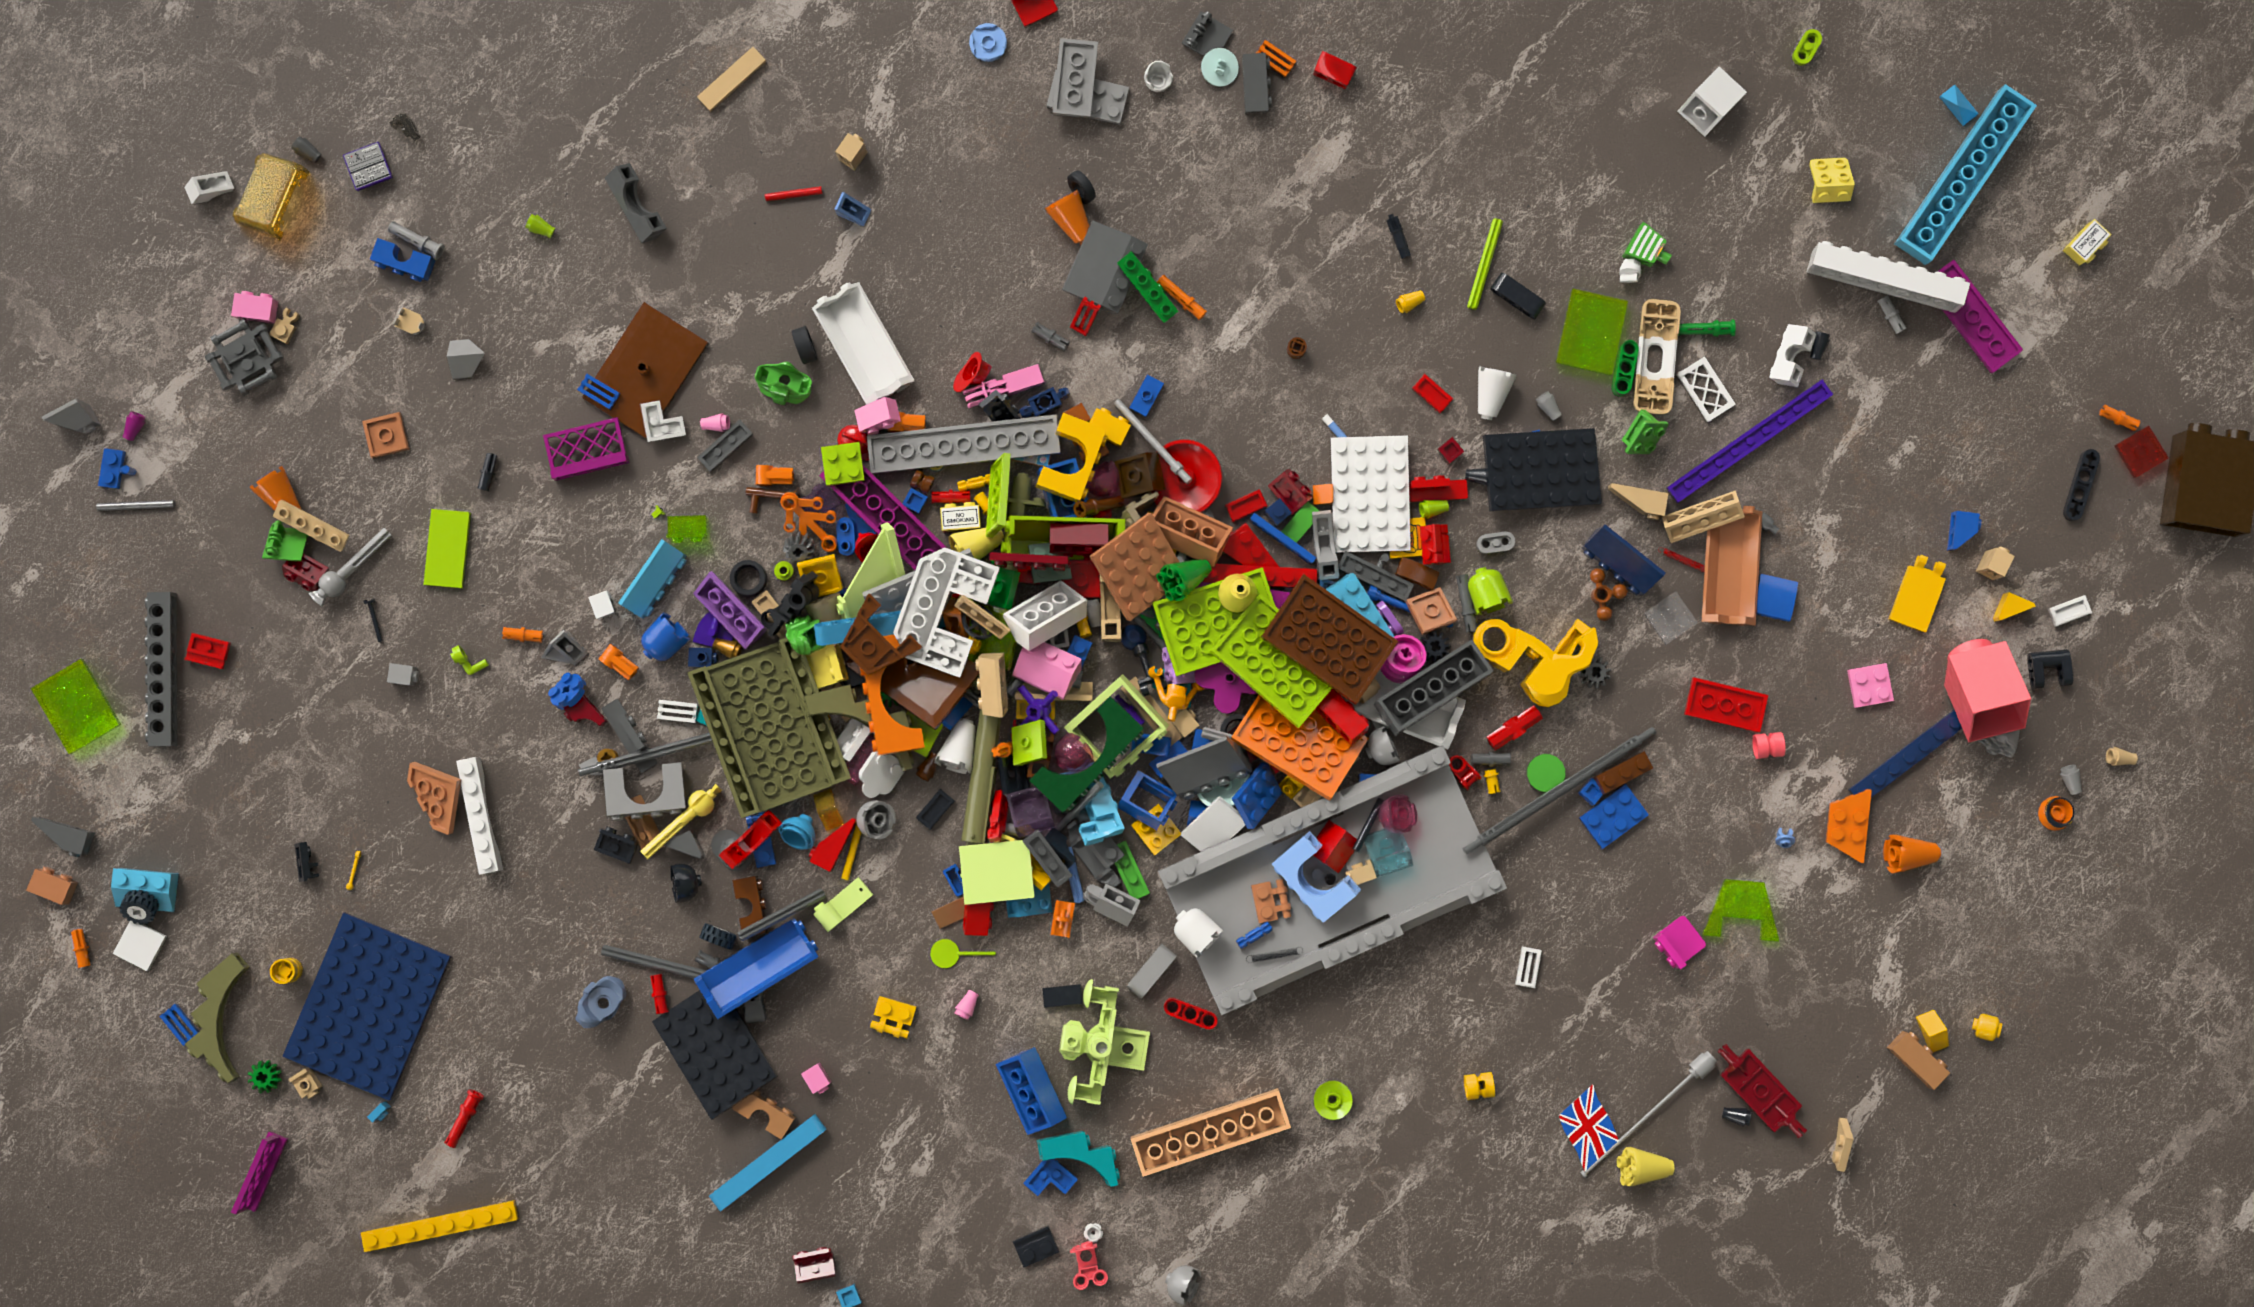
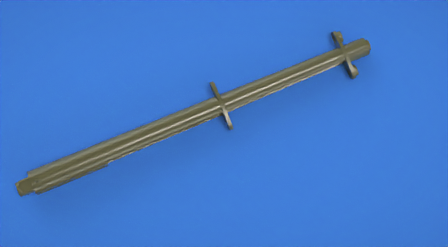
[961,473,1046,846]

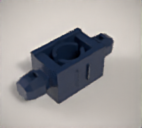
[1019,387,1071,418]

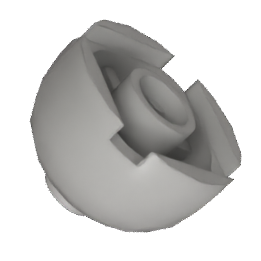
[1365,726,1400,765]
[856,800,896,840]
[1165,1265,1201,1307]

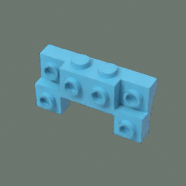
[1061,762,1125,846]

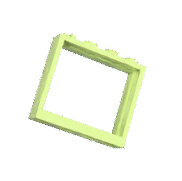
[1064,674,1169,779]

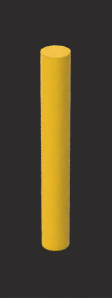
[841,822,861,880]

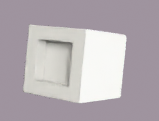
[588,591,614,620]

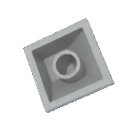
[42,399,100,434]

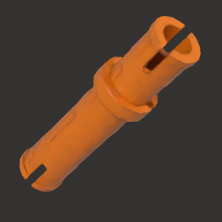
[1157,275,1207,320]

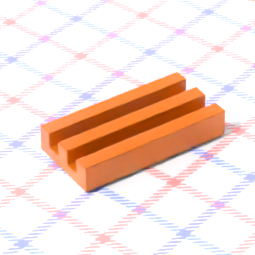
[1256,40,1296,78]

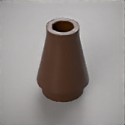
[915,752,937,782]

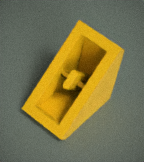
[1993,592,2036,622]
[1916,1010,1949,1052]

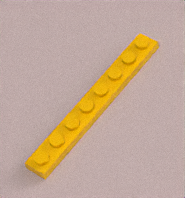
[361,1200,519,1252]

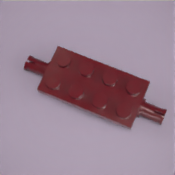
[1717,1044,1807,1138]

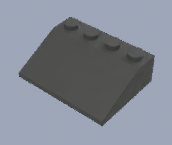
[1062,220,1148,315]
[1156,736,1253,800]

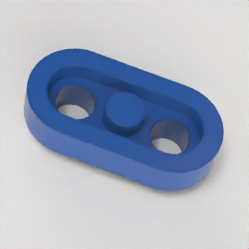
[836,517,857,556]

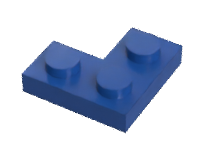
[1023,1159,1078,1196]

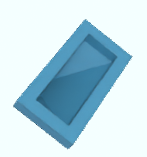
[1939,85,1979,126]

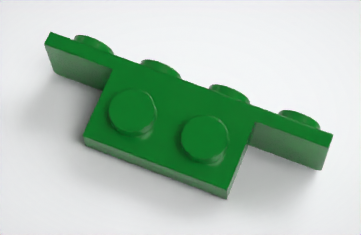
[1117,251,1179,323]

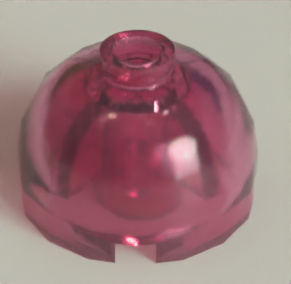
[1085,460,1120,496]
[1054,733,1093,772]
[1379,794,1417,834]

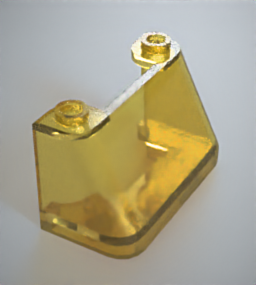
[233,153,310,241]

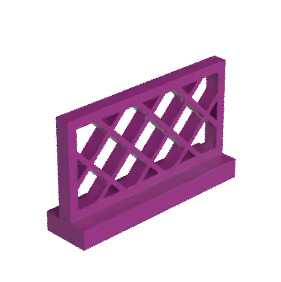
[543,417,630,481]
[231,1131,288,1214]

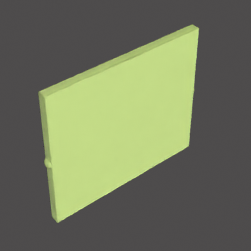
[959,840,1034,905]

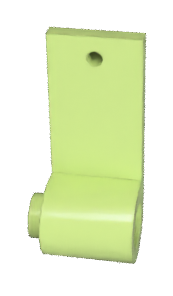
[813,877,873,932]

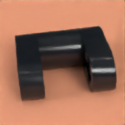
[2027,649,2073,689]

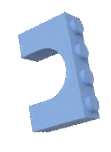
[1272,831,1361,923]

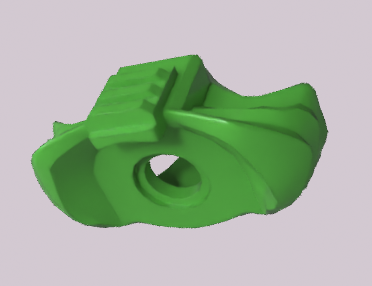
[755,362,812,405]
[785,615,826,655]

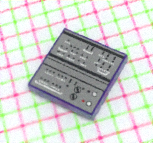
[343,142,393,191]

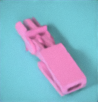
[963,364,1045,408]

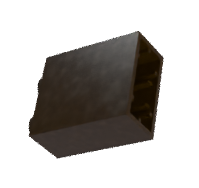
[2160,423,2254,537]

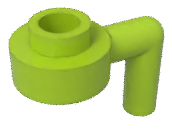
[450,645,489,675]

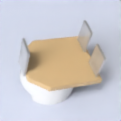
[394,307,425,335]

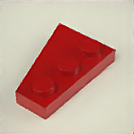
[1223,523,1279,567]

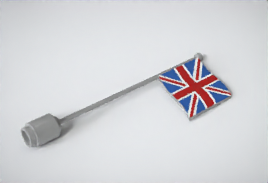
[1559,1051,1718,1178]

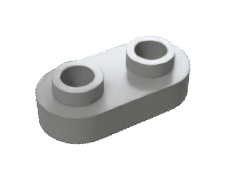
[1476,531,1515,554]

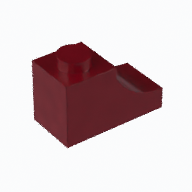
[563,695,608,726]

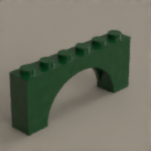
[1029,696,1144,812]

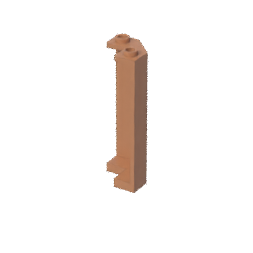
[1702,506,1762,626]

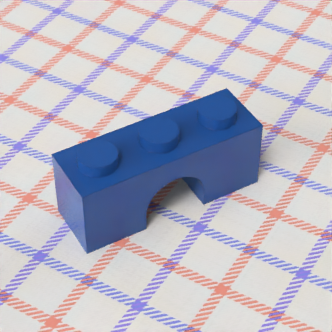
[370,238,436,282]

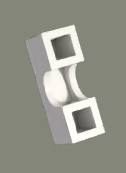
[1770,324,1816,387]

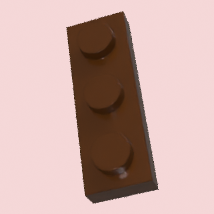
[1594,751,1653,794]

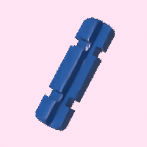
[1236,922,1273,949]

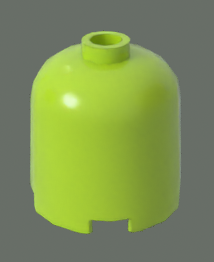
[1468,567,1513,615]

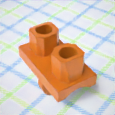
[1050,900,1075,938]

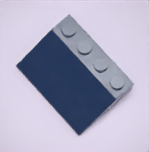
[1581,524,1666,596]

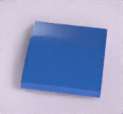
[1756,574,1798,622]

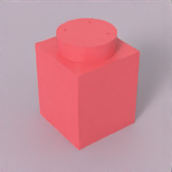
[1944,639,2031,743]

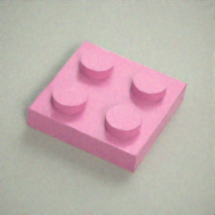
[1847,663,1894,708]

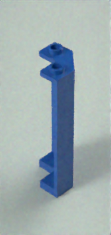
[694,917,819,1019]

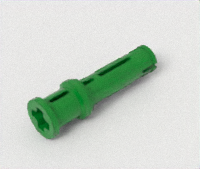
[1678,319,1736,337]

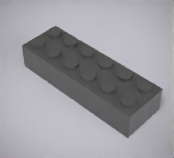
[1374,640,1494,736]

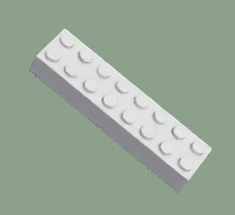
[1807,241,1970,313]

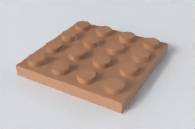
[1090,513,1179,621]

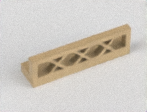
[1662,490,1745,543]
[1015,682,1093,702]

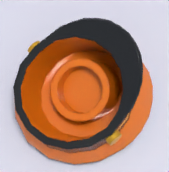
[2038,796,2075,831]

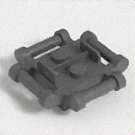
[205,318,284,396]

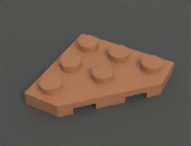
[407,762,461,835]

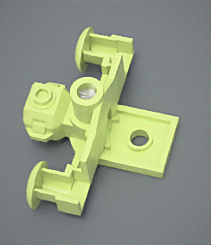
[1059,979,1150,1105]

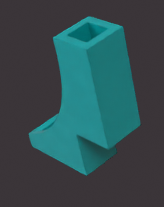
[1037,1131,1120,1187]

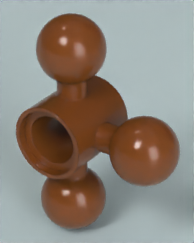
[1590,568,1628,621]

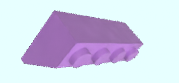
[693,571,767,649]

